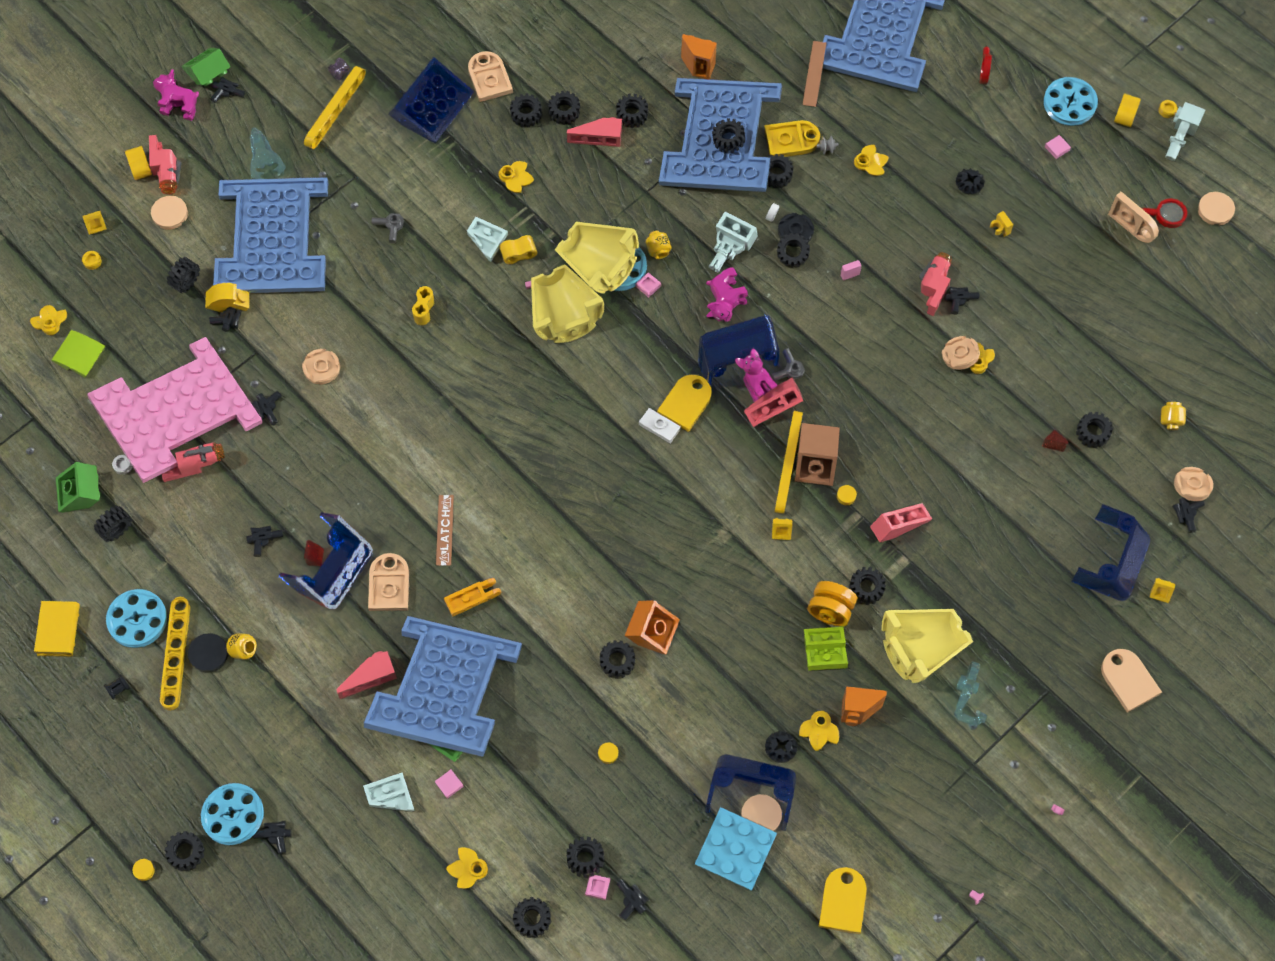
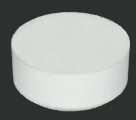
[765,203,779,222]
[112,455,133,475]

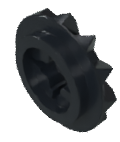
[956,168,985,194]
[765,730,798,763]

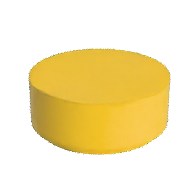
[1159,100,1178,118]
[82,251,102,270]
[837,485,857,505]
[598,742,618,764]
[132,859,155,881]

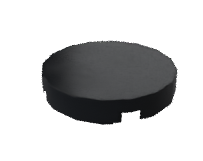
[778,213,814,247]
[188,633,229,673]

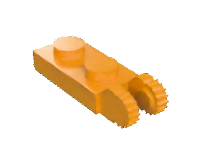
[444,578,501,617]

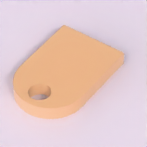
[468,51,513,102]
[1108,192,1159,243]
[368,553,409,611]
[1101,649,1162,713]

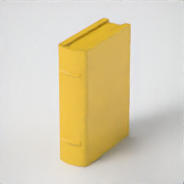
[34,601,80,657]

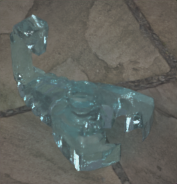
[250,127,286,179]
[954,661,987,726]

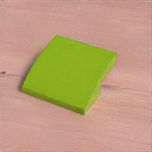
[51,330,105,378]
[804,627,848,671]

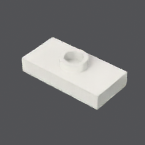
[639,408,681,444]

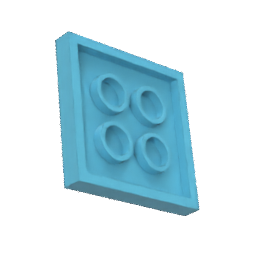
[695,807,777,891]

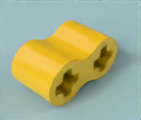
[1114,93,1141,128]
[125,146,152,180]
[499,235,538,264]
[412,286,434,325]

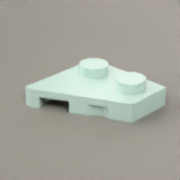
[467,217,508,261]
[363,773,415,812]

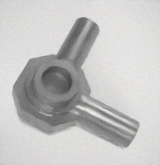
[372,213,404,244]
[772,348,805,381]

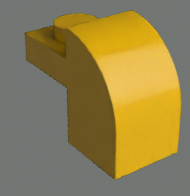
[205,283,249,313]

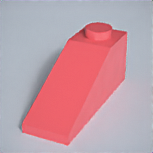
[567,117,622,147]
[744,377,803,427]
[870,503,932,542]
[336,651,397,699]

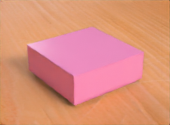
[1045,135,1071,159]
[841,260,862,280]
[635,273,661,298]
[435,770,464,799]
[585,875,610,900]

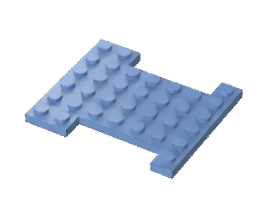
[822,0,945,92]
[659,78,782,192]
[213,178,328,293]
[364,616,522,757]

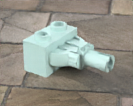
[1165,102,1205,161]
[709,212,758,273]

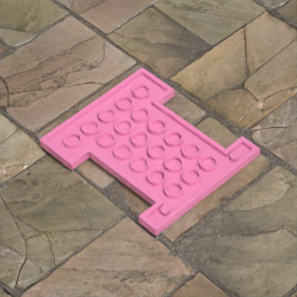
[87,337,262,483]

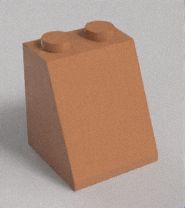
[795,423,840,486]

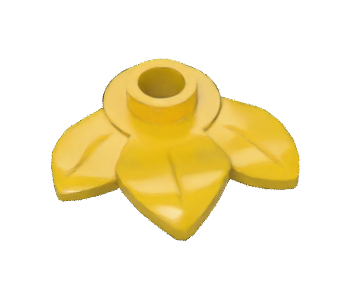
[854,145,889,176]
[499,161,534,193]
[30,305,67,335]
[969,342,995,374]
[799,711,839,751]
[446,847,488,889]

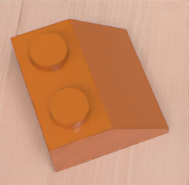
[625,601,680,654]
[841,687,887,726]

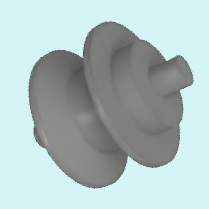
[817,136,838,154]

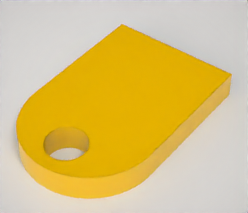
[764,120,820,157]
[657,375,712,432]
[819,867,867,934]

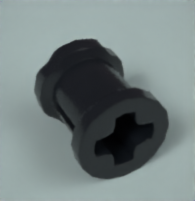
[104,674,130,700]

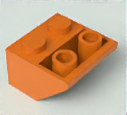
[681,34,717,80]

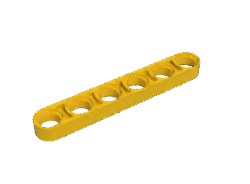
[304,66,366,149]
[775,411,803,514]
[160,597,190,711]

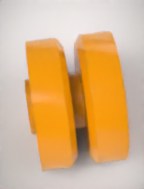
[807,581,857,626]

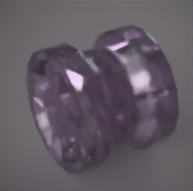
[328,58,350,80]

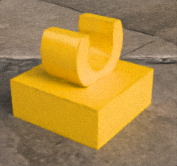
[83,211,107,235]
[990,211,1013,237]
[772,518,792,540]
[1149,578,1175,603]

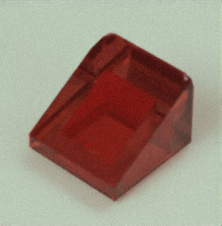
[1042,430,1069,452]
[304,540,324,566]

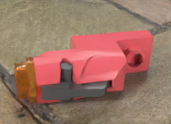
[149,135,182,194]
[919,252,952,316]
[162,442,225,482]

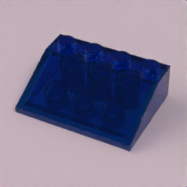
[388,57,474,143]

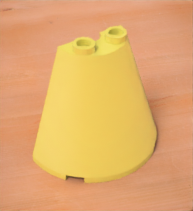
[555,222,639,293]
[531,265,604,343]
[882,609,973,683]

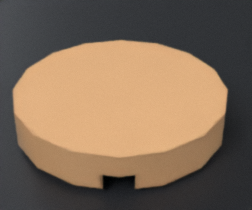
[1198,192,1235,225]
[151,196,188,230]
[942,336,980,370]
[302,349,340,385]
[1174,467,1214,501]
[741,794,782,831]

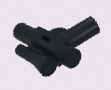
[210,77,245,103]
[944,287,980,315]
[209,307,242,332]
[252,391,282,425]
[1172,497,1205,533]
[246,526,283,557]
[252,820,292,854]
[616,879,650,921]

